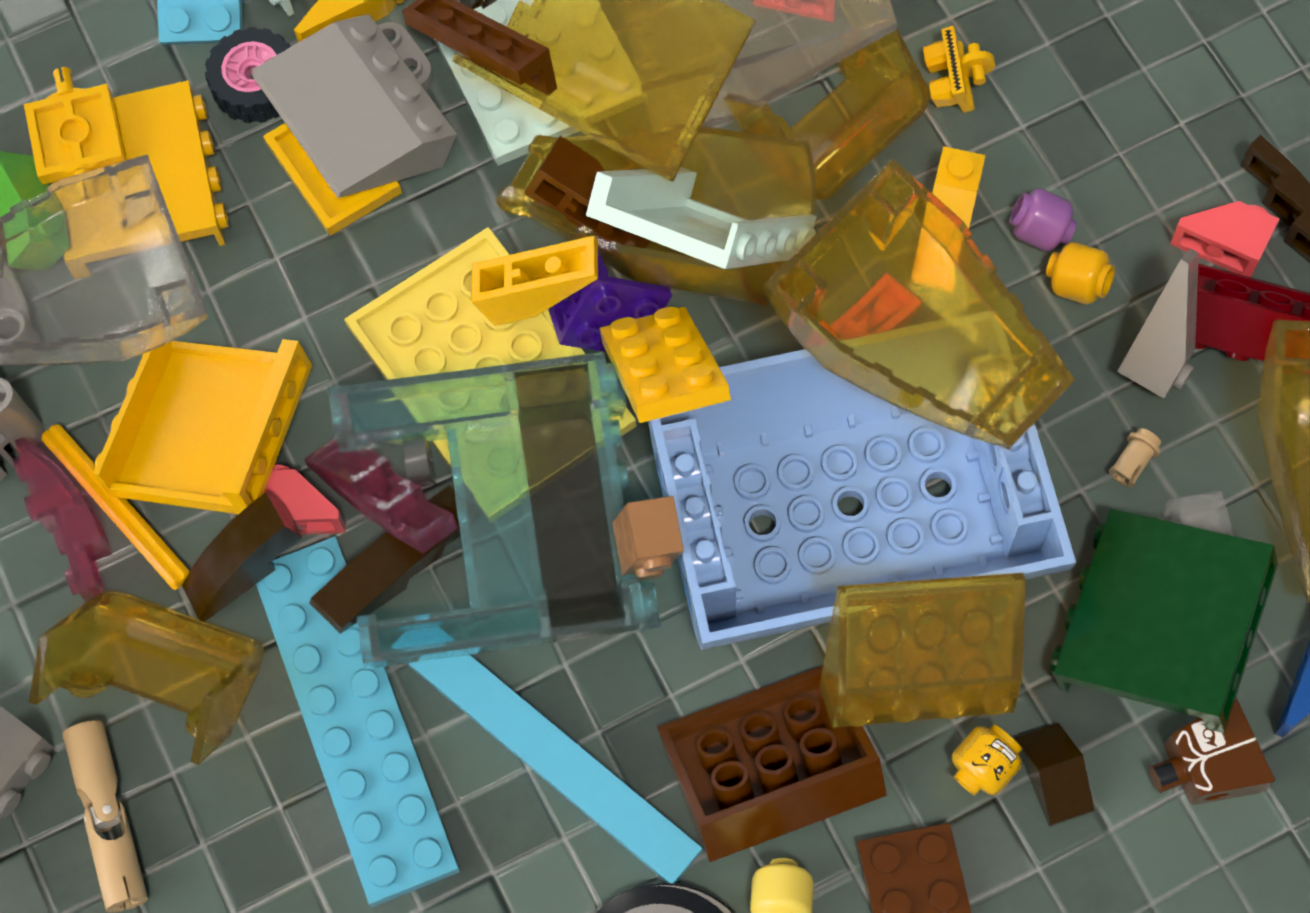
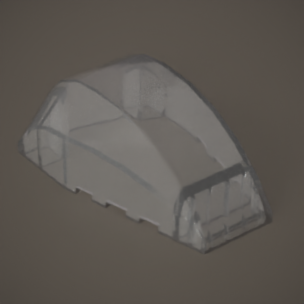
[0,155,208,366]

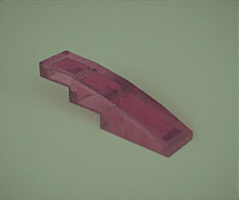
[304,435,458,553]

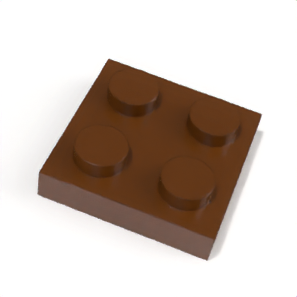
[856,823,972,913]

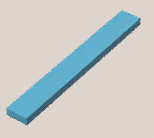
[392,615,703,884]

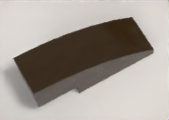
[182,492,302,622]

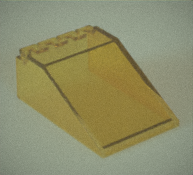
[452,0,756,182]

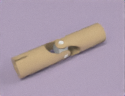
[63,721,148,913]

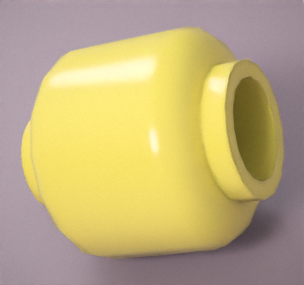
[750,858,814,913]

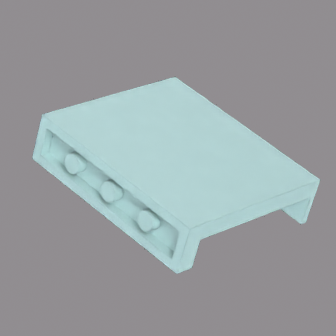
[586,167,817,269]

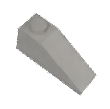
[1117,249,1199,398]

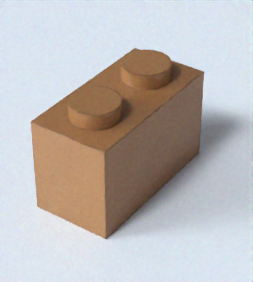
[612,496,684,581]

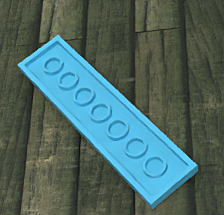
[256,536,460,907]

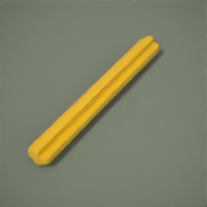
[41,424,190,590]

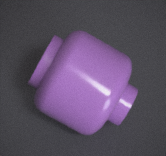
[1009,188,1077,252]

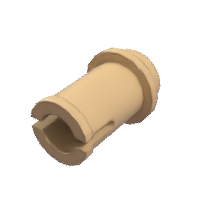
[1109,428,1161,488]

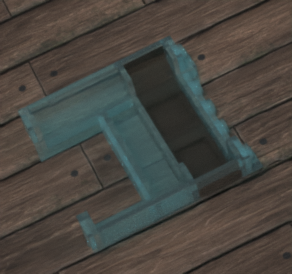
[328,352,661,669]

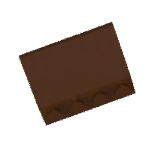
[657,663,887,862]

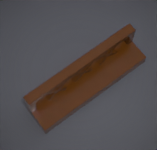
[402,0,558,96]

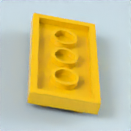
[599,307,731,423]

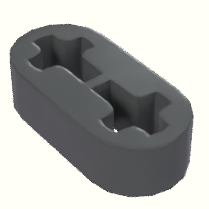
[402,436,436,488]

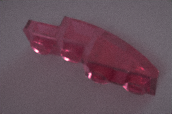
[13,438,113,607]

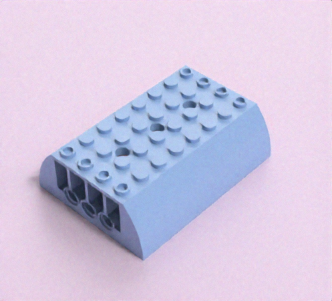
[648,308,1076,650]

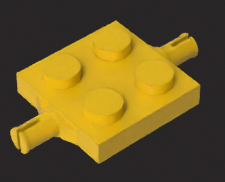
[24,67,126,200]

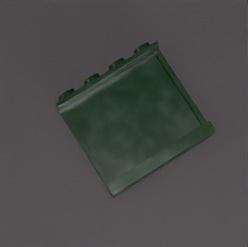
[1050,508,1278,734]

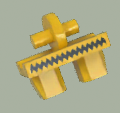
[923,26,995,113]

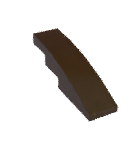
[1240,135,1310,263]
[309,486,480,634]

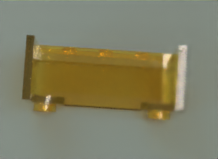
[724,0,929,200]
[28,592,264,765]

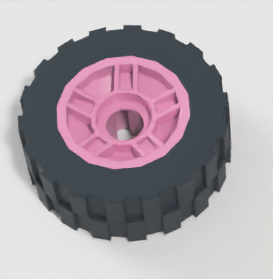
[205,27,291,123]

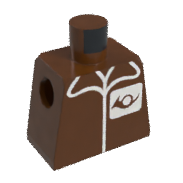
[1149,697,1276,805]

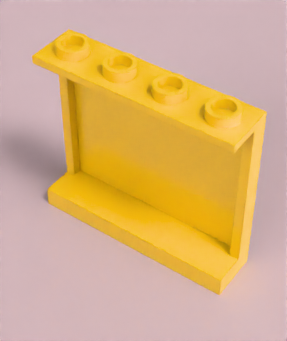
[51,80,229,280]
[93,325,313,514]

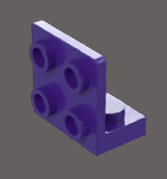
[548,248,672,352]

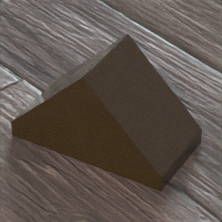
[1014,723,1094,827]

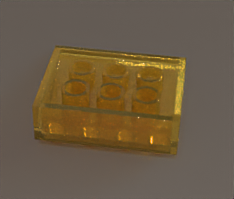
[820,573,1026,728]

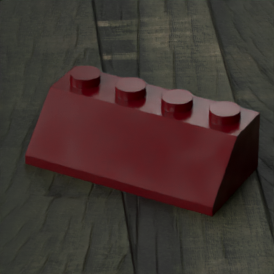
[1195,263,1310,374]

